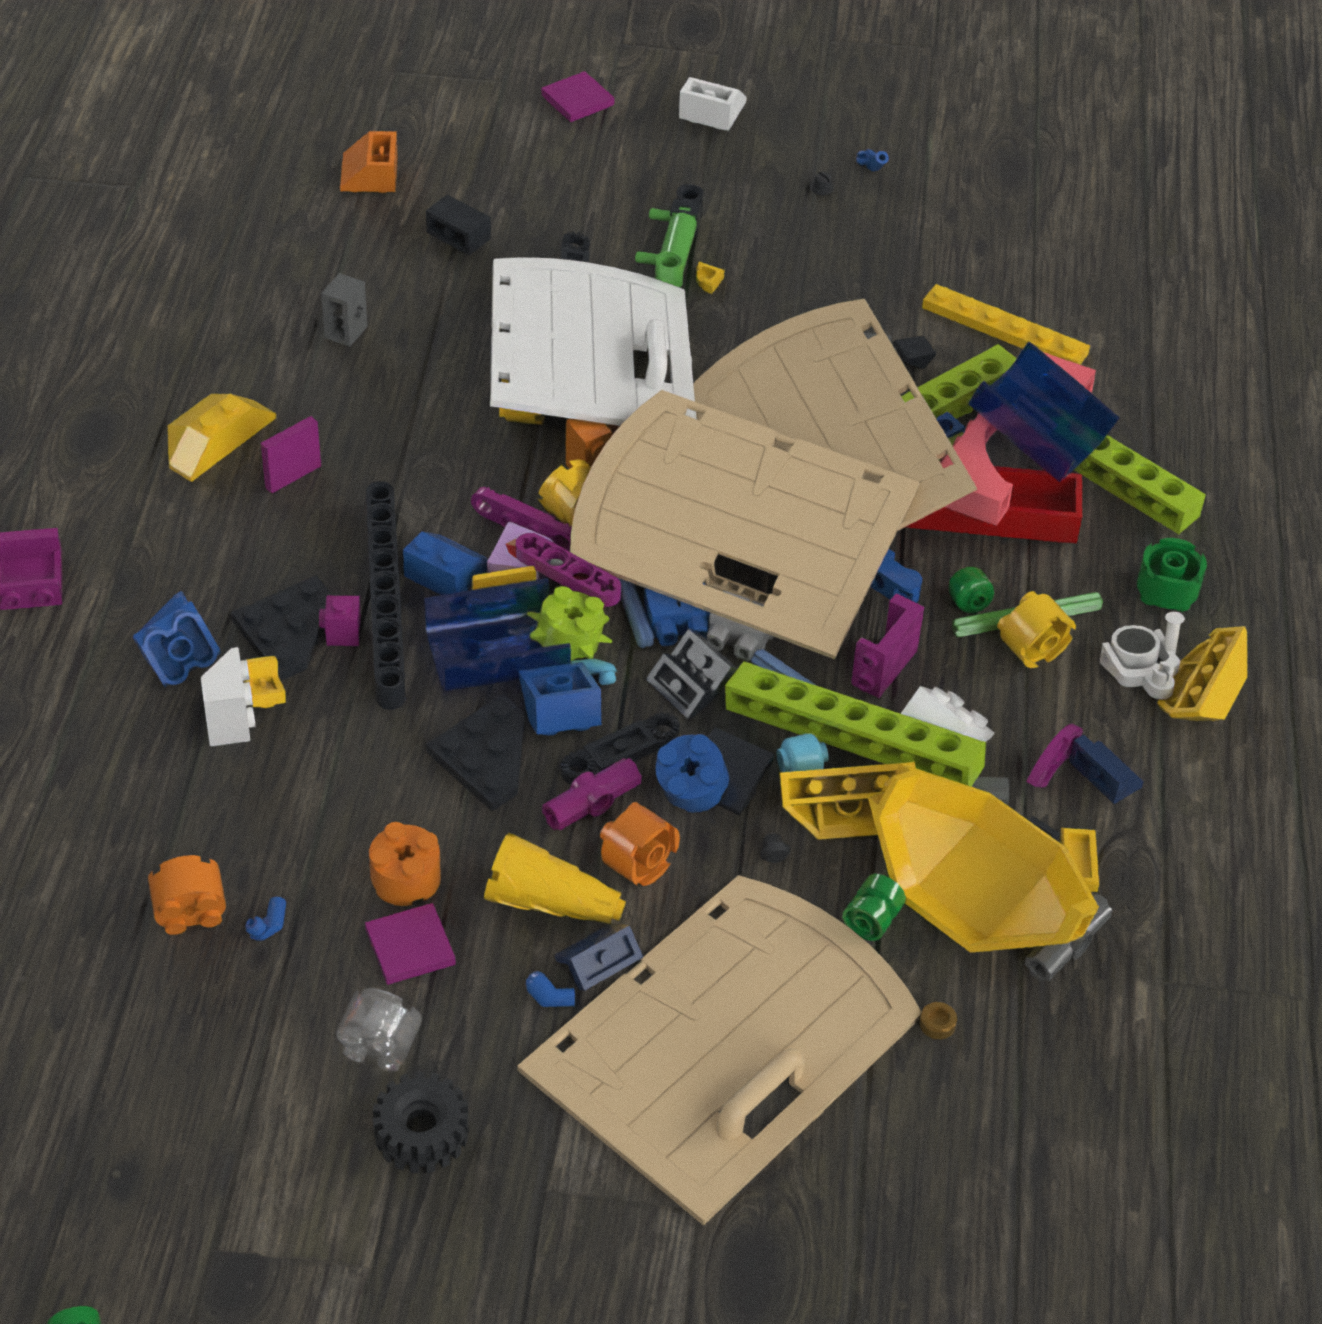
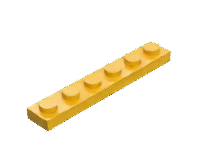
[922,284,1090,365]

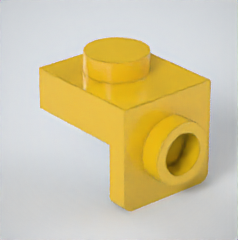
[244,656,286,708]

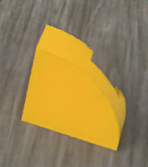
[696,262,724,294]

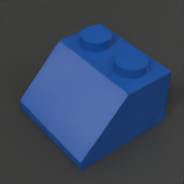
[403,531,489,602]
[519,662,601,736]

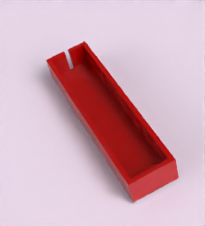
[906,461,1082,544]

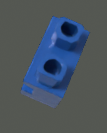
[644,583,710,646]

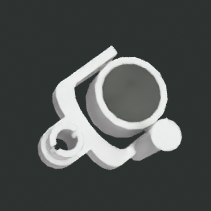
[1100,612,1185,700]

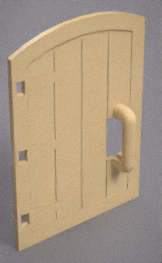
[693,299,977,530]
[570,390,920,659]
[517,875,921,1225]

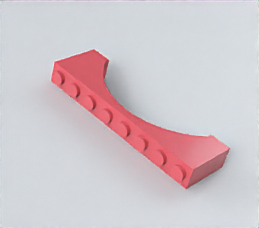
[940,348,1096,526]

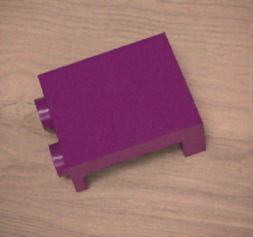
[0,528,62,610]
[851,594,924,698]

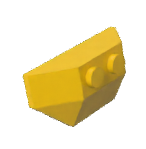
[168,394,276,482]
[1157,626,1247,721]
[779,762,916,840]

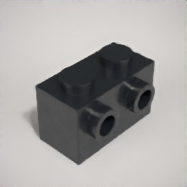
[426,194,491,255]

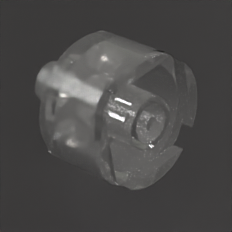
[336,988,422,1072]

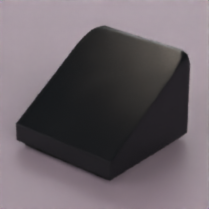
[893,336,936,369]

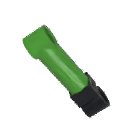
[635,184,704,288]

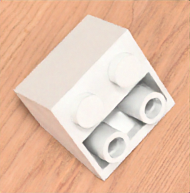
[679,77,747,131]
[201,647,255,746]
[901,686,994,742]

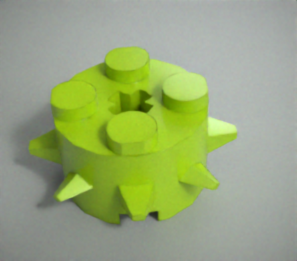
[527,586,612,663]

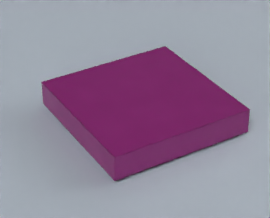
[541,71,614,122]
[261,416,321,493]
[365,903,456,985]

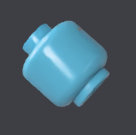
[776,734,829,772]

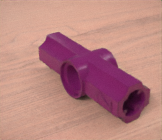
[542,758,641,831]

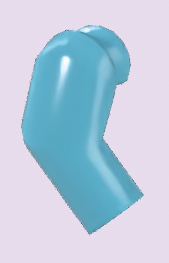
[571,659,617,685]

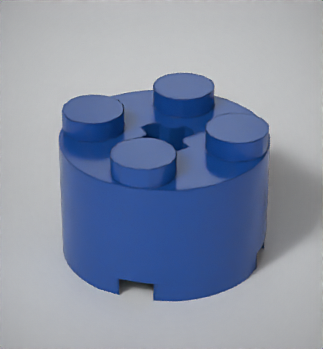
[656,734,729,813]

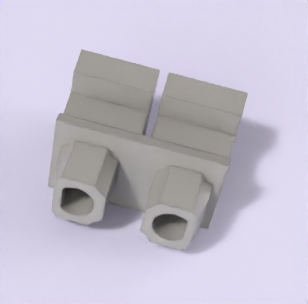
[707,590,774,662]

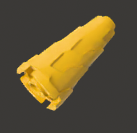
[538,459,591,527]
[484,833,626,924]

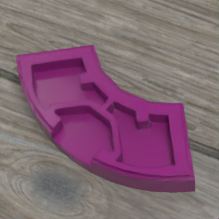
[1026,724,1083,787]

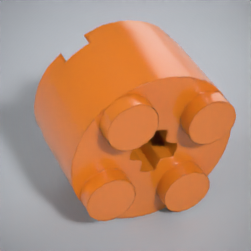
[600,802,680,886]
[369,822,441,906]
[148,855,226,935]

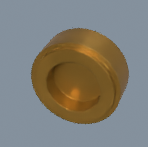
[920,1002,957,1039]

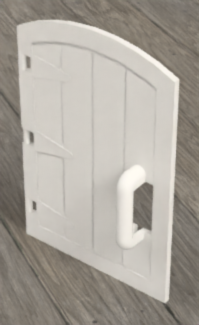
[490,258,697,426]

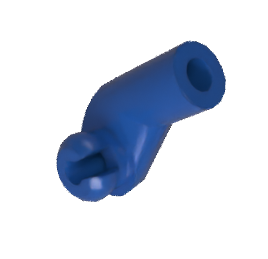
[525,971,575,1007]

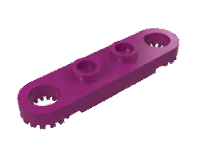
[471,486,572,552]

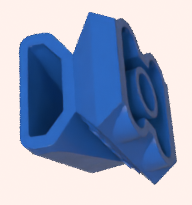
[133,591,221,687]

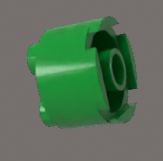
[1137,538,1207,612]

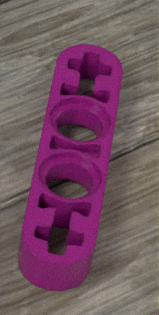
[516,533,621,607]

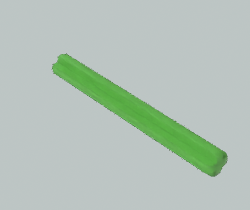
[952,592,1103,637]

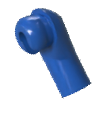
[856,149,889,171]
[245,897,286,941]

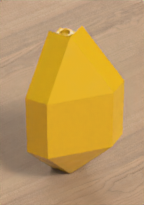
[868,763,1099,953]

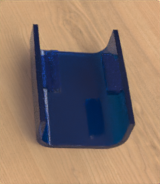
[969,341,1120,482]
[424,578,571,692]

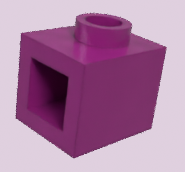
[319,595,361,646]

